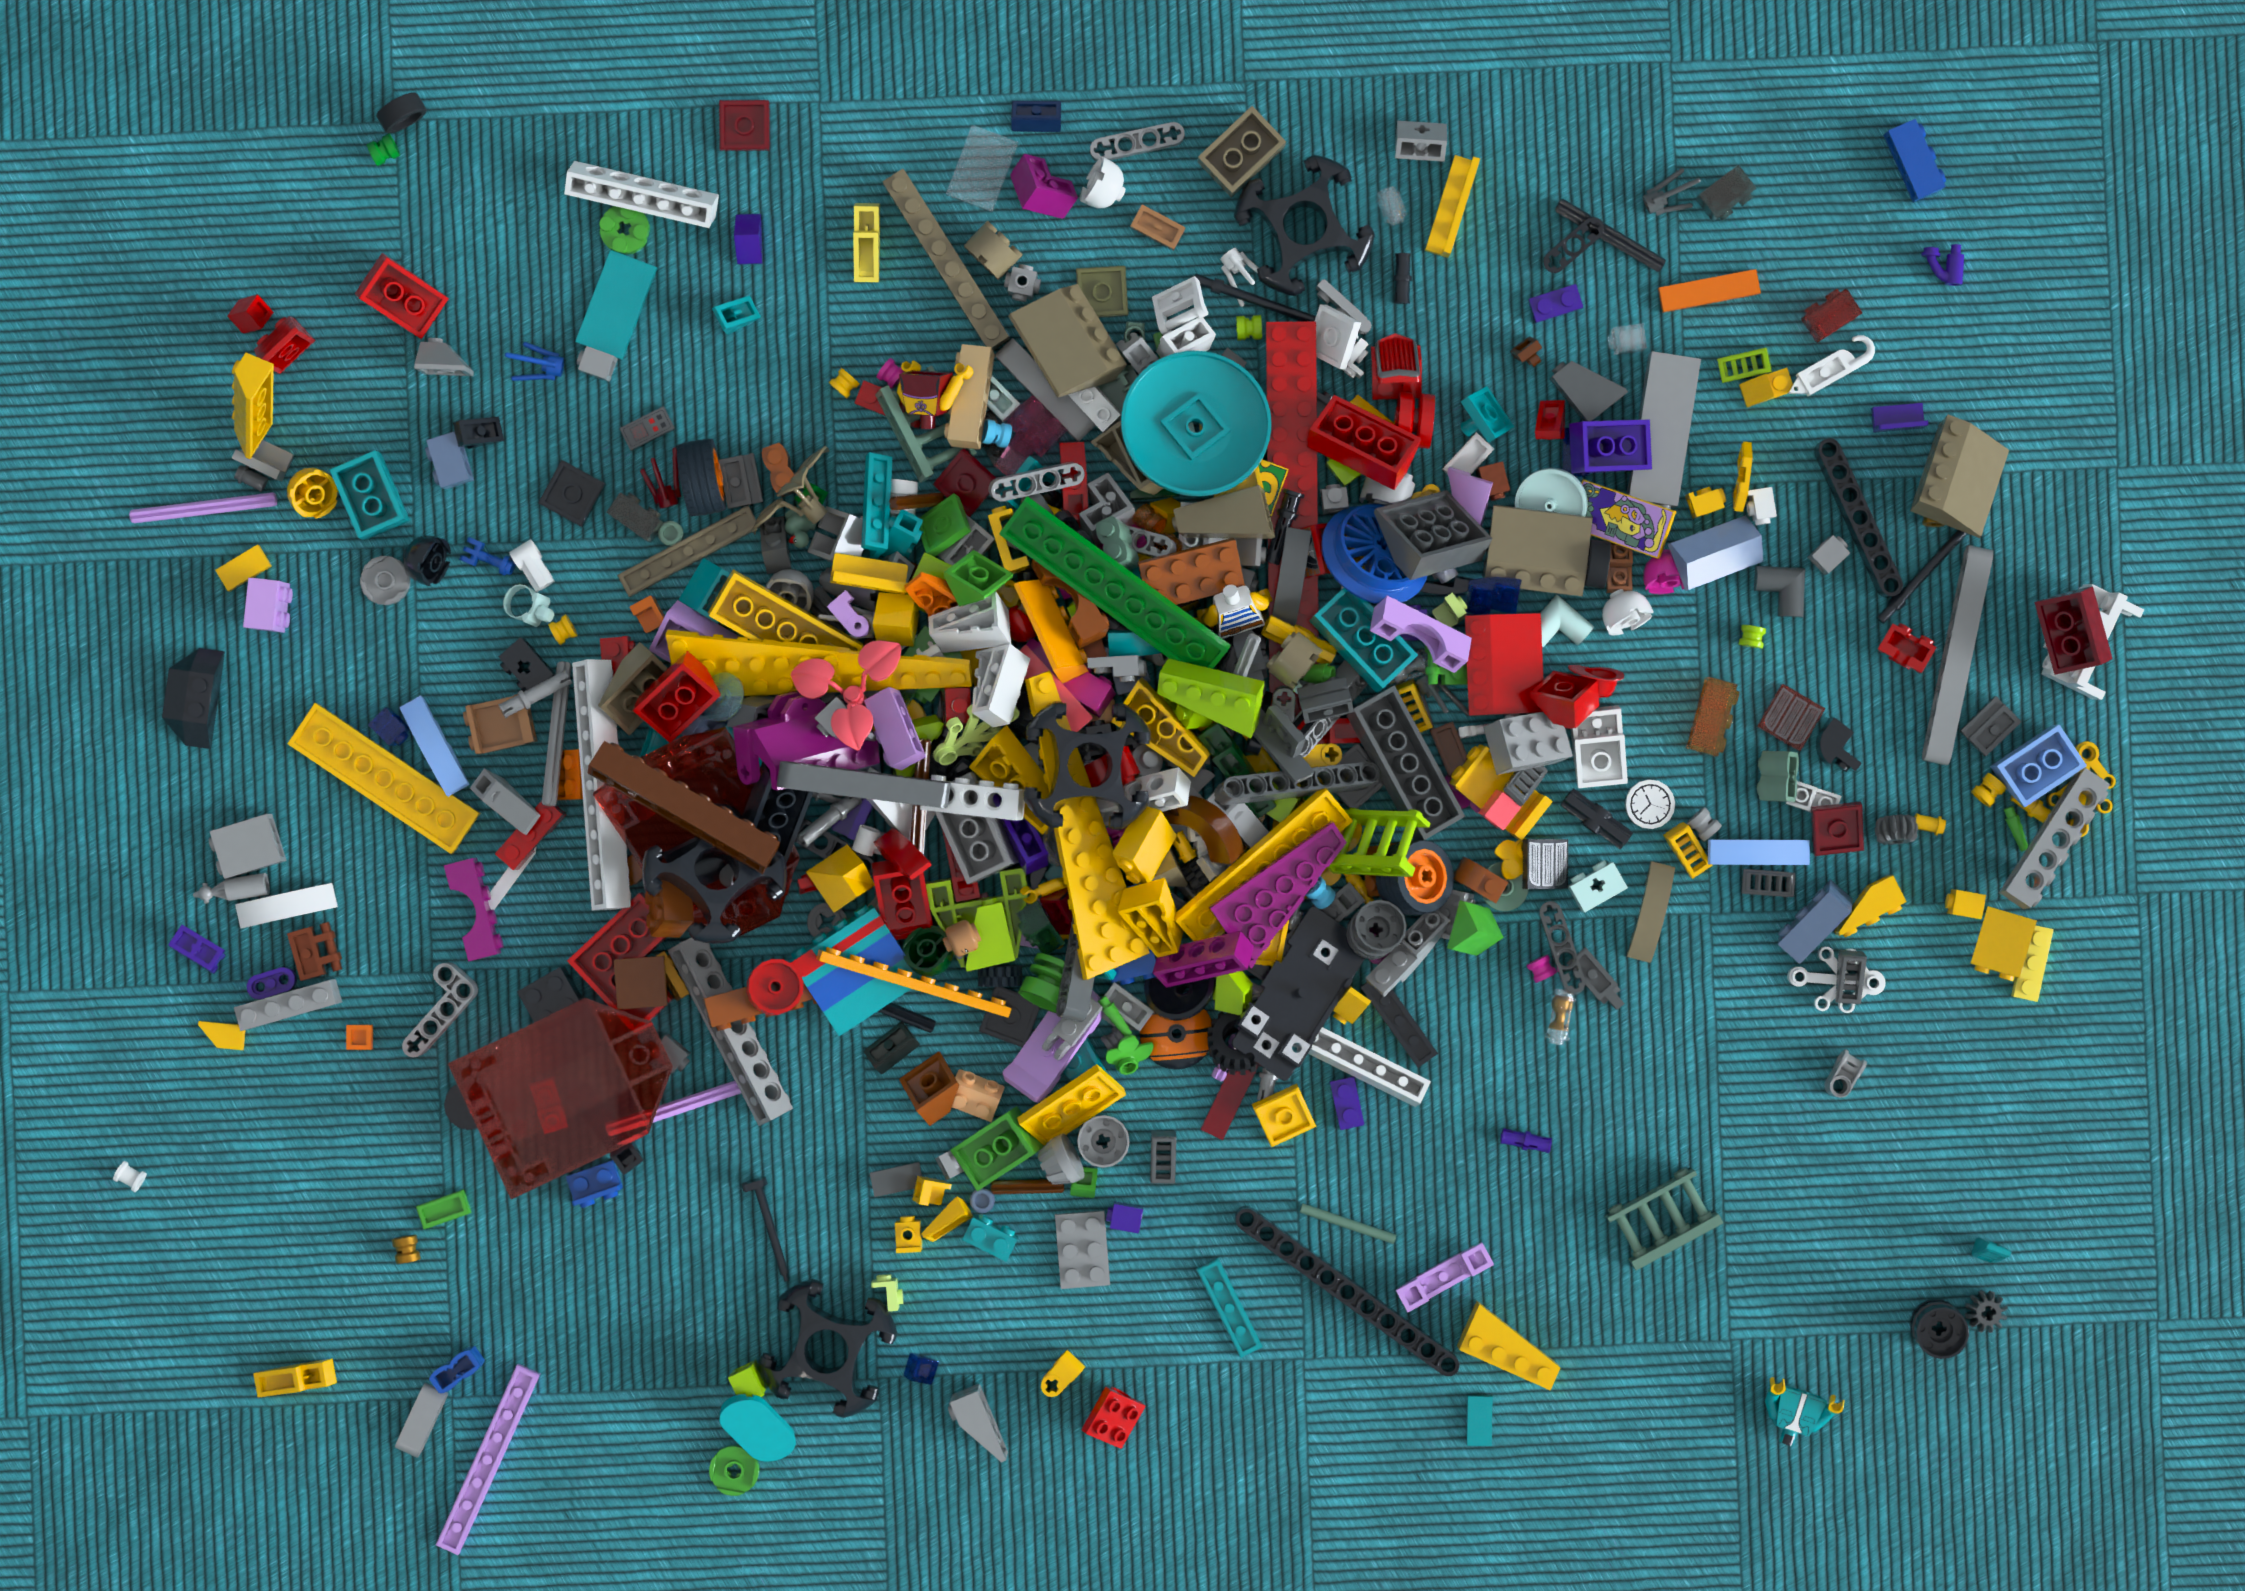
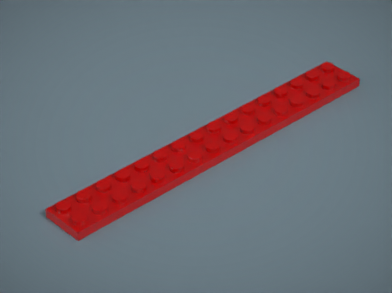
[1266,321,1319,717]

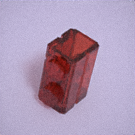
[1801,288,1862,343]

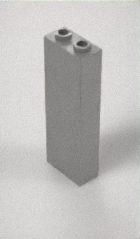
[1627,351,1701,509]

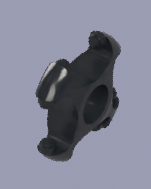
[1234,155,1375,296]
[1024,701,1151,830]
[642,803,787,944]
[758,1279,898,1418]

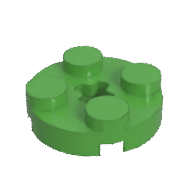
[599,206,650,254]
[709,1445,760,1496]

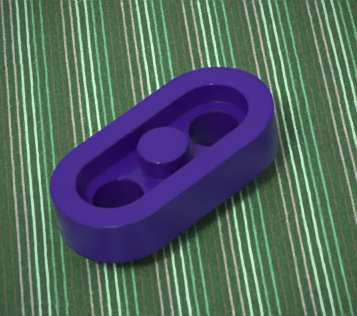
[247,967,297,999]

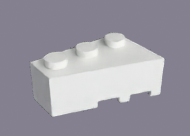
[972,644,1030,727]
[867,767,936,841]

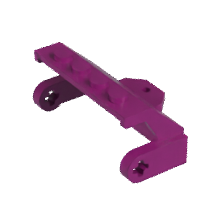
[733,691,880,791]

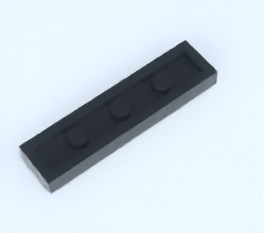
[1360,982,1438,1068]

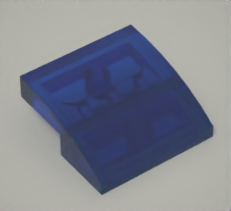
[1465,577,1522,615]

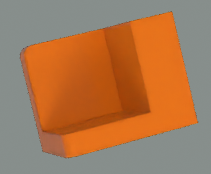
[629,595,665,633]

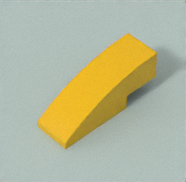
[253,1358,337,1397]

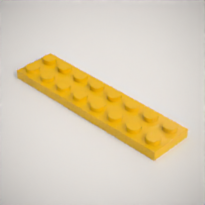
[287,703,481,854]
[1174,788,1353,941]

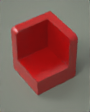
[227,294,274,334]

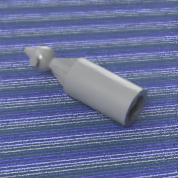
[193,873,270,903]

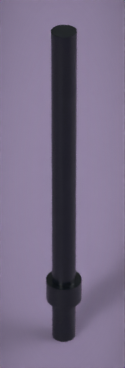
[1195,274,1316,322]
[1876,530,1968,624]

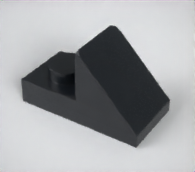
[453,417,504,449]

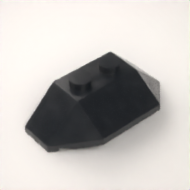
[162,648,225,749]

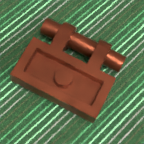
[287,922,342,981]

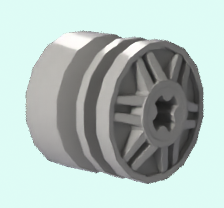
[1077,1115,1130,1168]

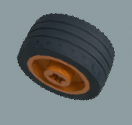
[677,439,726,516]
[1375,840,1454,915]

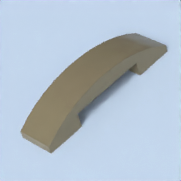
[1626,861,1675,963]

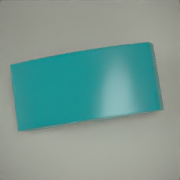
[1108,630,1161,657]

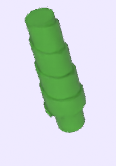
[2004,806,2028,852]
[1098,995,1132,1037]

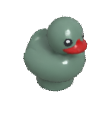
[785,507,816,548]

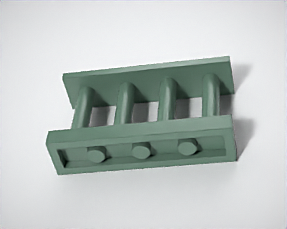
[875,365,977,483]
[1605,1167,1723,1271]

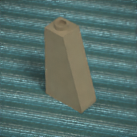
[1172,485,1275,539]

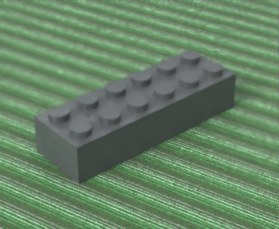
[1346,685,1465,840]

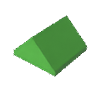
[943,550,1013,607]
[1447,900,1504,956]

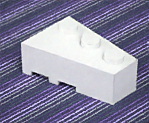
[928,591,1011,653]

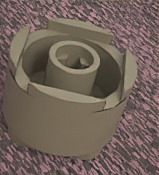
[964,221,1023,280]
[1266,632,1323,690]

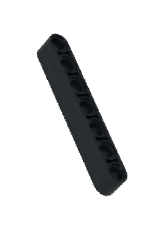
[1814,438,1903,598]

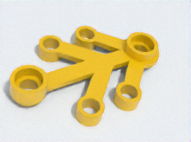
[2046,741,2116,837]

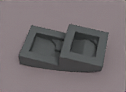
[870,1162,922,1197]

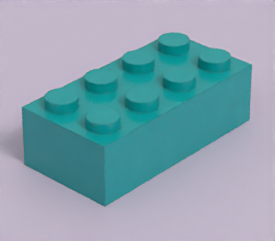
[1309,588,1418,693]

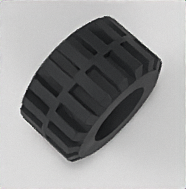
[1207,1011,1270,1075]

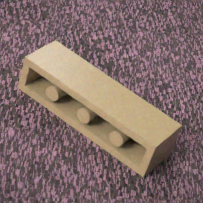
[944,344,995,449]

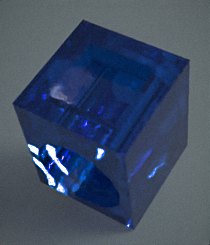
[368,707,410,746]

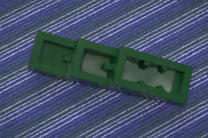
[1198,722,1276,818]

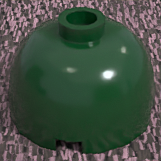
[903,926,954,977]

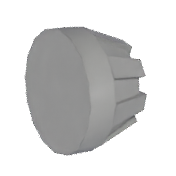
[1038,1133,1085,1185]

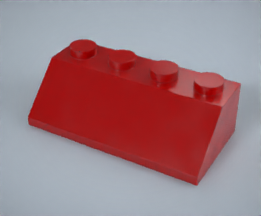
[1308,395,1421,490]

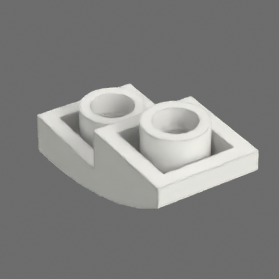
[1786,781,1842,812]

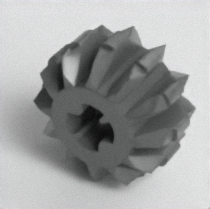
[1875,814,1918,845]
[1964,1290,2008,1333]

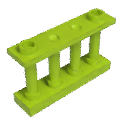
[1326,807,1431,877]

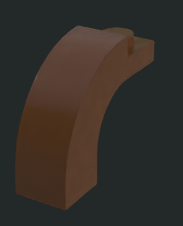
[1162,795,1244,864]

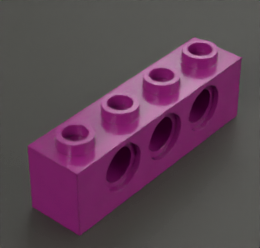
[1152,931,1254,988]

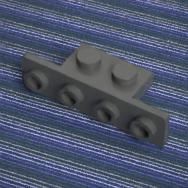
[1253,704,1314,784]

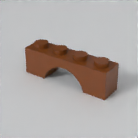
[1031,559,1109,649]

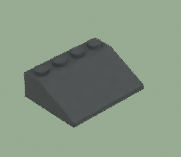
[1374,490,1493,580]

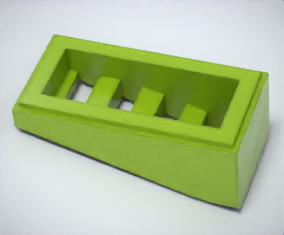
[1717,347,1772,383]

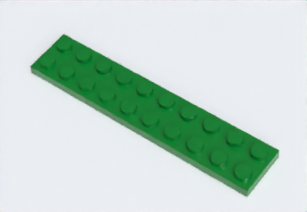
[999,496,1231,669]

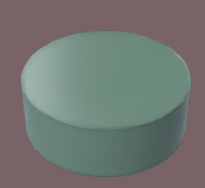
[658,521,684,546]

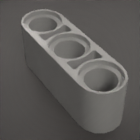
[395,1382,448,1458]

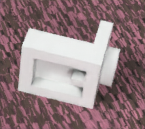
[1342,338,1369,379]

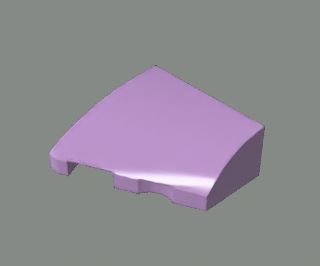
[1448,467,1493,527]

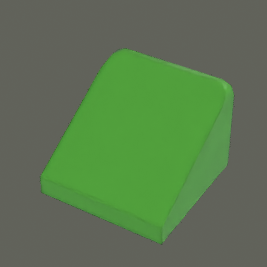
[1070,1167,1098,1198]

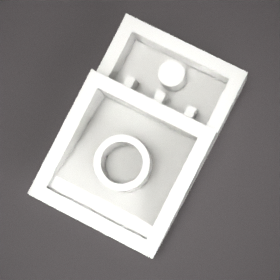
[1570,705,1628,788]

